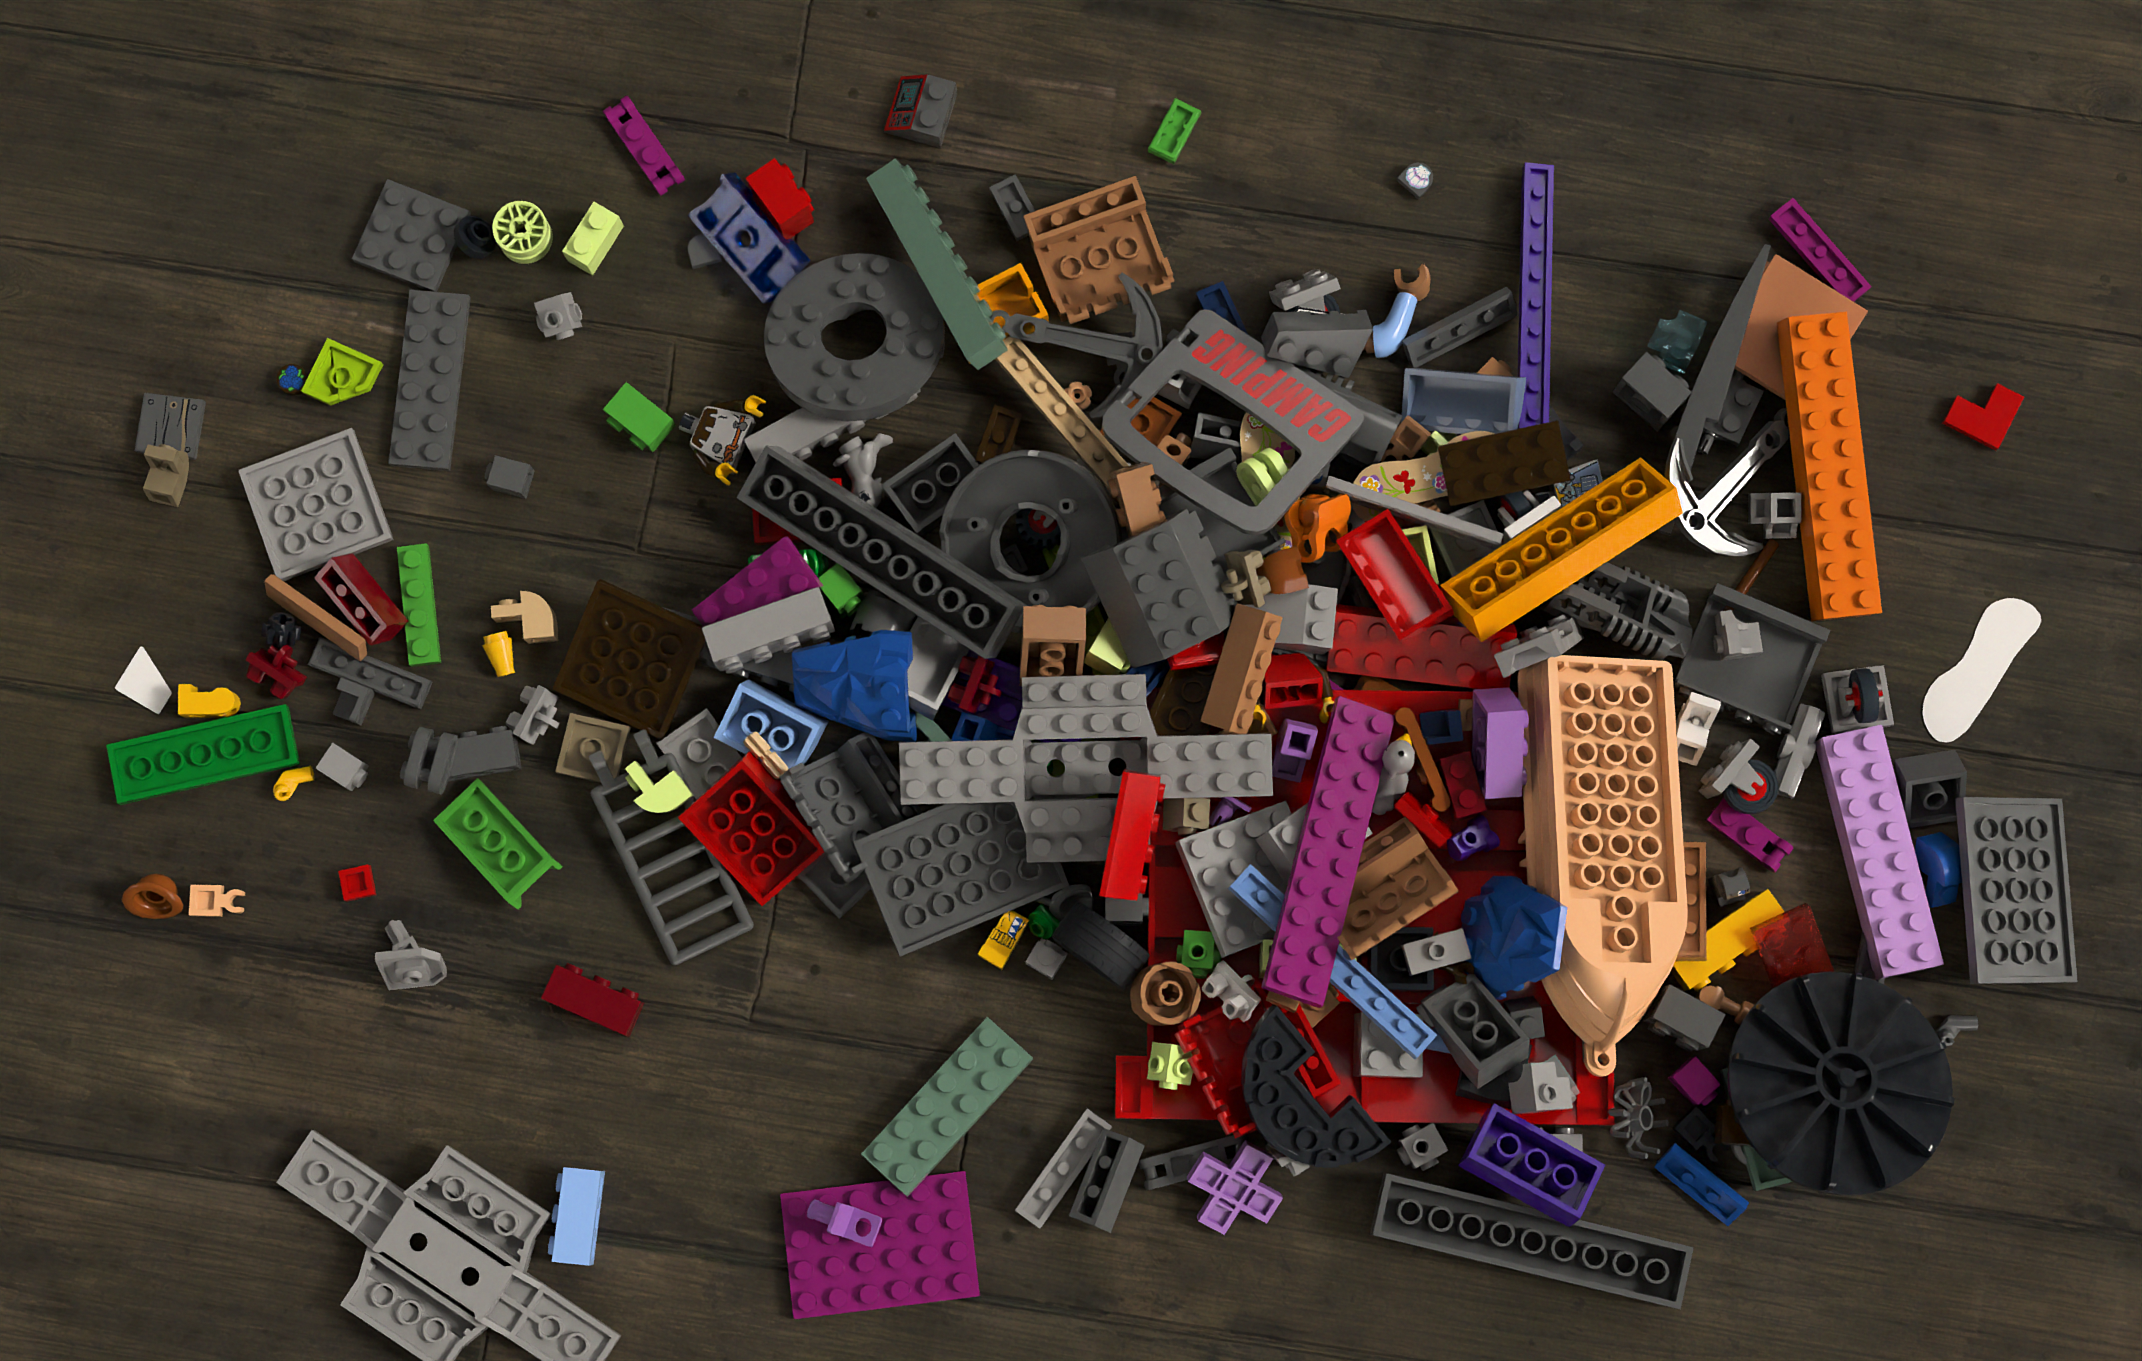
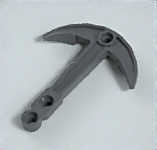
[990,272,1163,418]
[1664,408,1790,556]

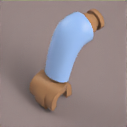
[1361,264,1431,358]

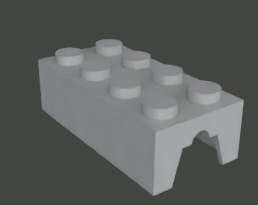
[702,587,835,673]

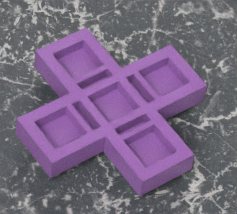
[1187,1140,1283,1235]

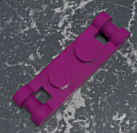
[602,95,685,196]

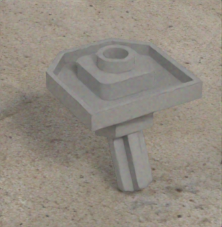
[375,920,447,990]

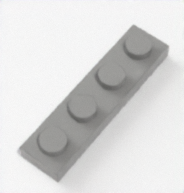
[1015,1109,1112,1228]

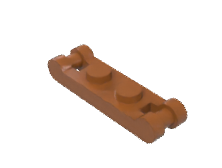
[1393,707,1450,812]

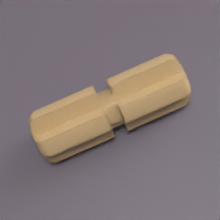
[743,731,788,779]

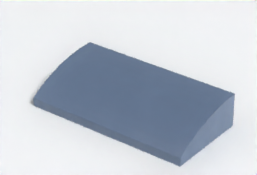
[1401,368,1526,434]

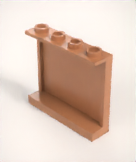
[1708,254,1868,400]

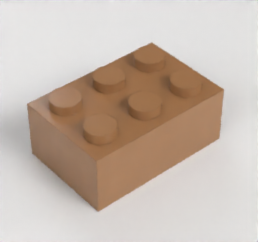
[1019,605,1086,686]

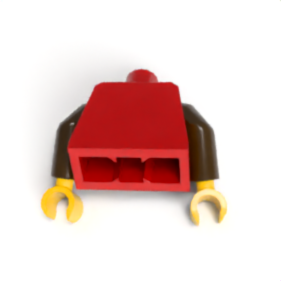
[1249,653,1334,730]

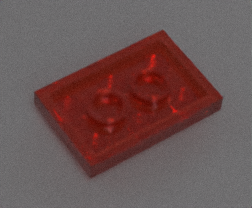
[1750,903,1834,989]

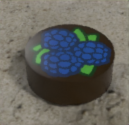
[277,364,308,395]

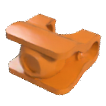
[1284,494,1351,563]

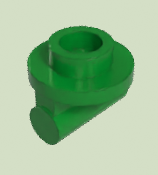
[1028,904,1060,939]

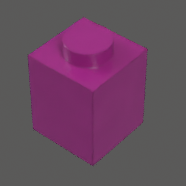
[1668,1056,1721,1106]

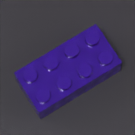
[1458,1103,1605,1227]

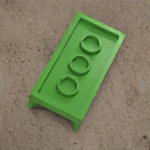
[433,778,563,909]

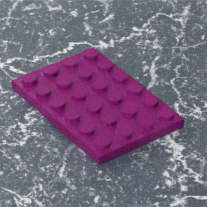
[780,1171,980,1319]

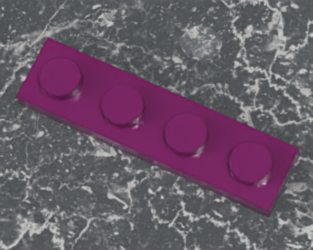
[1768,198,1872,302]

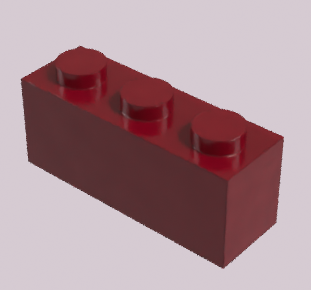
[314,553,408,646]
[541,963,645,1037]

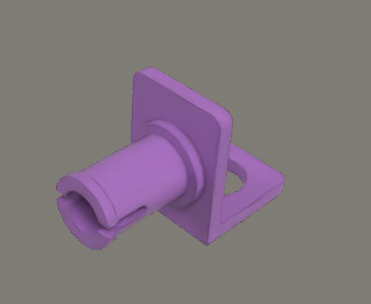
[1209,797,1252,826]
[807,1199,882,1247]

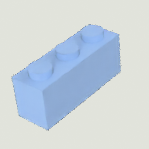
[548,1167,605,1266]

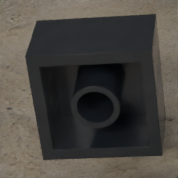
[1367,927,1434,993]

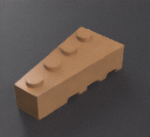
[1107,462,1167,540]

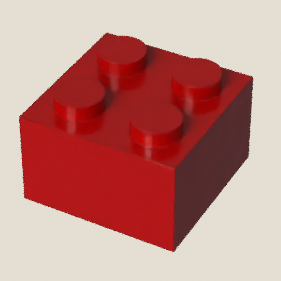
[745,158,814,242]

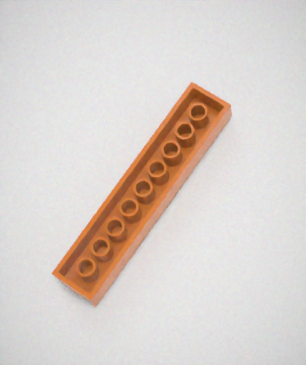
[1777,312,1882,622]

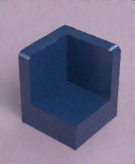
[1419,709,1463,745]

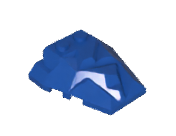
[792,630,917,742]
[1461,876,1568,1000]

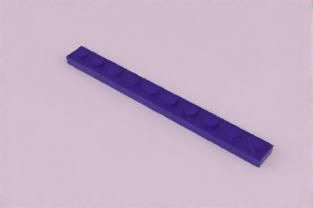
[1517,162,1554,428]

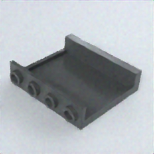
[1158,448,1286,580]
[1673,583,1831,735]

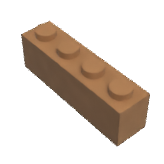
[1200,603,1283,734]

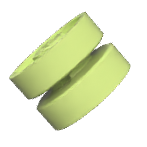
[492,201,553,264]

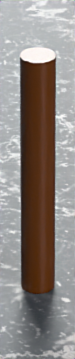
[1723,539,1779,612]

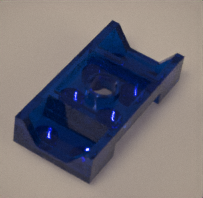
[688,172,811,303]

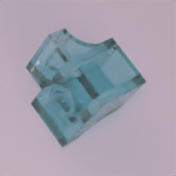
[1647,310,1708,374]

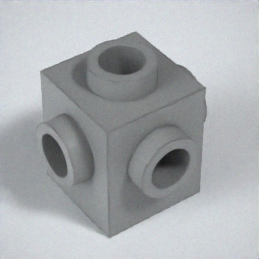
[534,292,582,340]
[1396,1123,1448,1171]

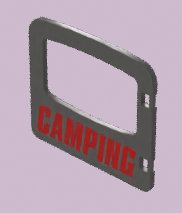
[1102,310,1364,535]

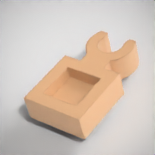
[189,885,245,917]

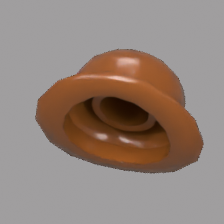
[122,873,183,919]

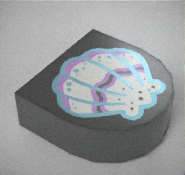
[1397,162,1433,200]

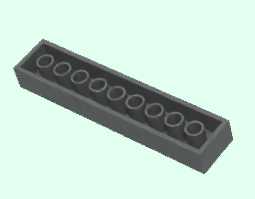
[737,445,1027,659]
[1370,1173,1694,1310]

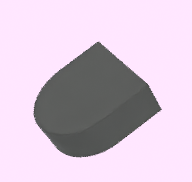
[688,234,722,269]

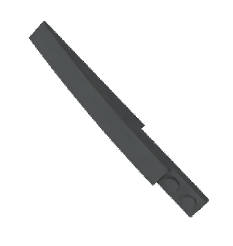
[1659,244,1771,536]

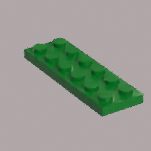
[106,704,300,805]

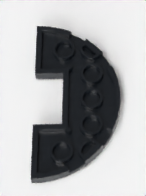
[1241,1004,1391,1168]

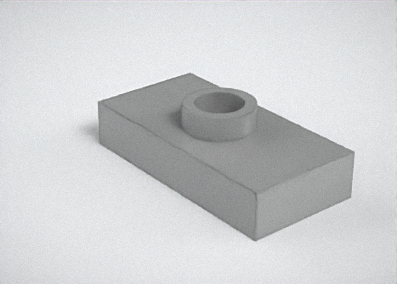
[1401,928,1471,976]

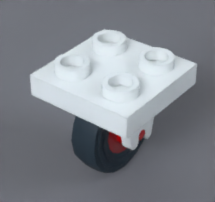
[1495,490,1561,544]

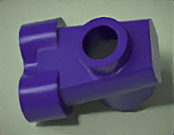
[1447,815,1500,861]

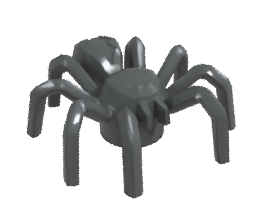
[1608,1077,1669,1159]

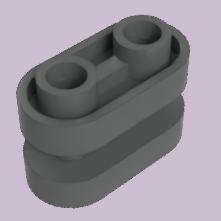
[400,727,458,795]

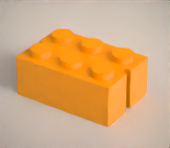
[967,263,1049,364]

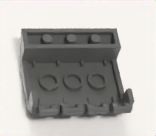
[1080,509,1238,668]
[779,732,923,881]

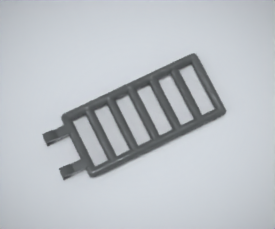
[588,730,754,966]

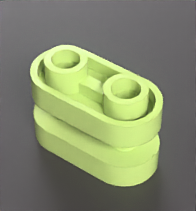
[1236,448,1300,506]

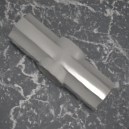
[1774,704,1825,799]

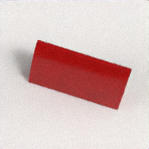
[1336,509,1454,642]

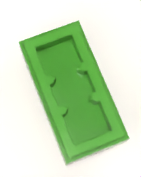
[1148,98,1201,164]

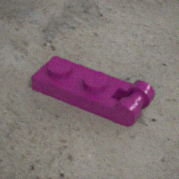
[1705,797,1794,873]

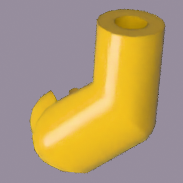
[273,766,314,801]

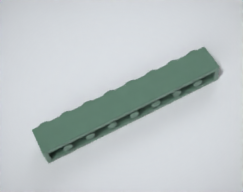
[866,158,1008,370]

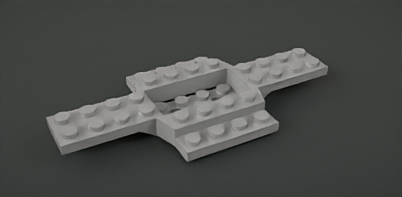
[899,674,1273,862]
[276,1130,621,1361]

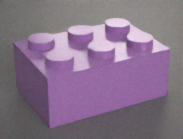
[1471,688,1529,799]

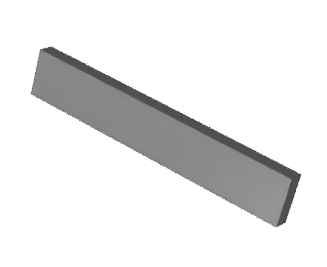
[1323,476,1503,550]

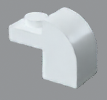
[1676,692,1721,766]

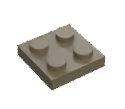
[555,713,631,783]

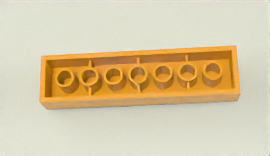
[1440,458,1683,642]

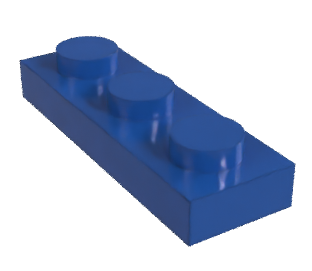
[1654,1143,1749,1226]

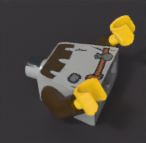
[679,395,766,486]

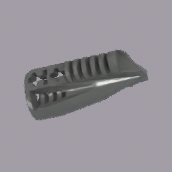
[1291,363,1403,469]
[1540,562,1692,661]

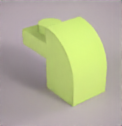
[625,761,694,813]

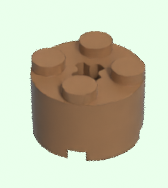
[1130,962,1201,1026]

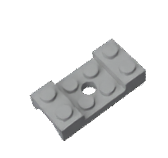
[1494,614,1584,678]

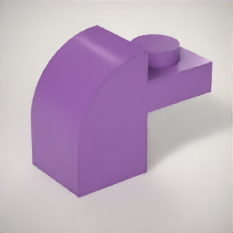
[1272,719,1318,783]

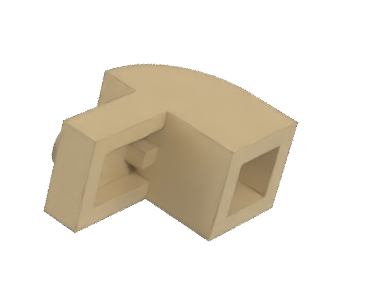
[491,591,558,644]

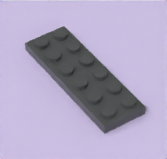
[388,290,471,471]

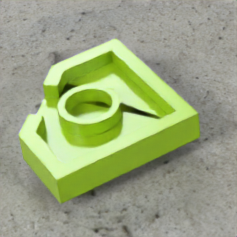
[301,338,383,406]

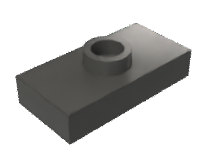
[989,174,1035,241]

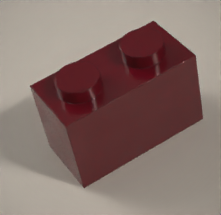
[1436,751,1487,822]

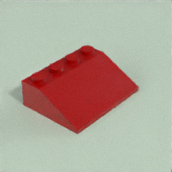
[678,750,824,906]

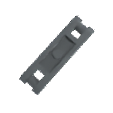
[1138,1134,1248,1191]

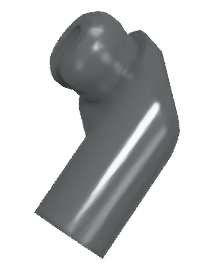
[1936,1015,1978,1046]

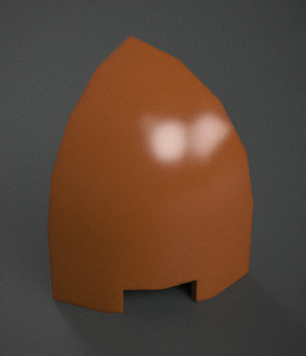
[1256,546,1309,594]

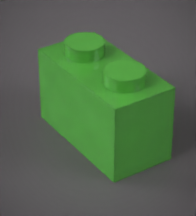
[603,382,676,452]
[818,563,864,619]

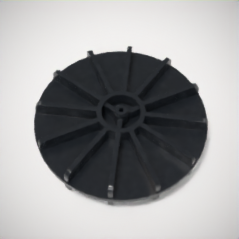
[1726,972,1955,1196]

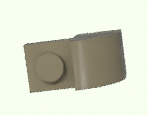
[143,444,189,507]

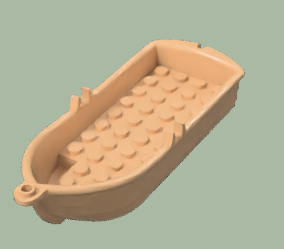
[1517,655,1687,1077]

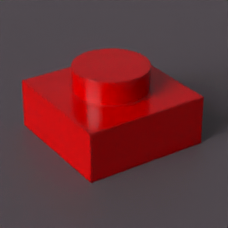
[338,864,376,902]

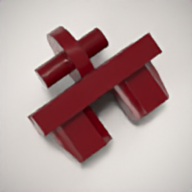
[246,645,307,699]
[948,656,1003,714]

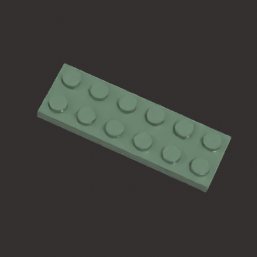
[861,1017,1033,1197]

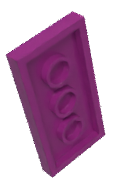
[692,536,823,627]

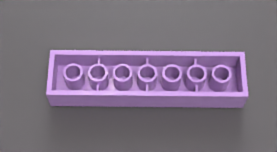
[1815,725,1944,980]

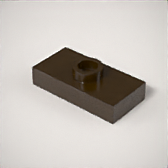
[975,405,1023,464]

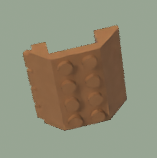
[1023,176,1174,324]
[1337,817,1458,960]

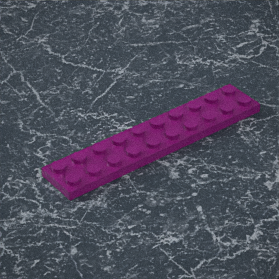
[1261,696,1395,1008]

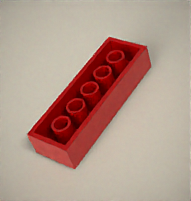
[1326,604,1517,689]

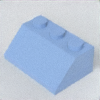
[714,679,828,769]

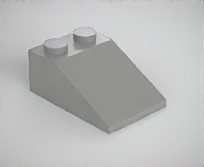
[1245,584,1338,655]

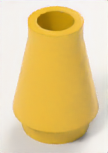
[482,631,515,677]

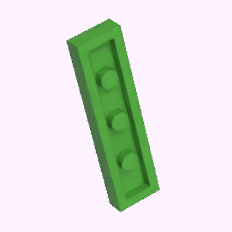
[397,543,441,667]

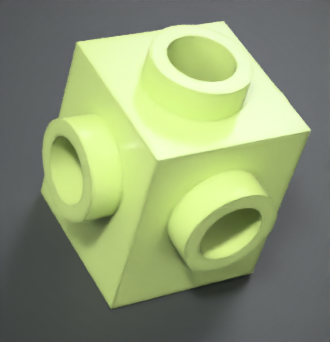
[1147,1042,1193,1090]

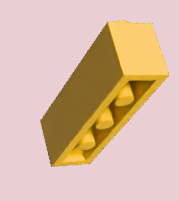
[1671,889,1790,992]

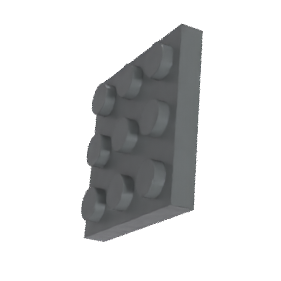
[352,179,471,292]

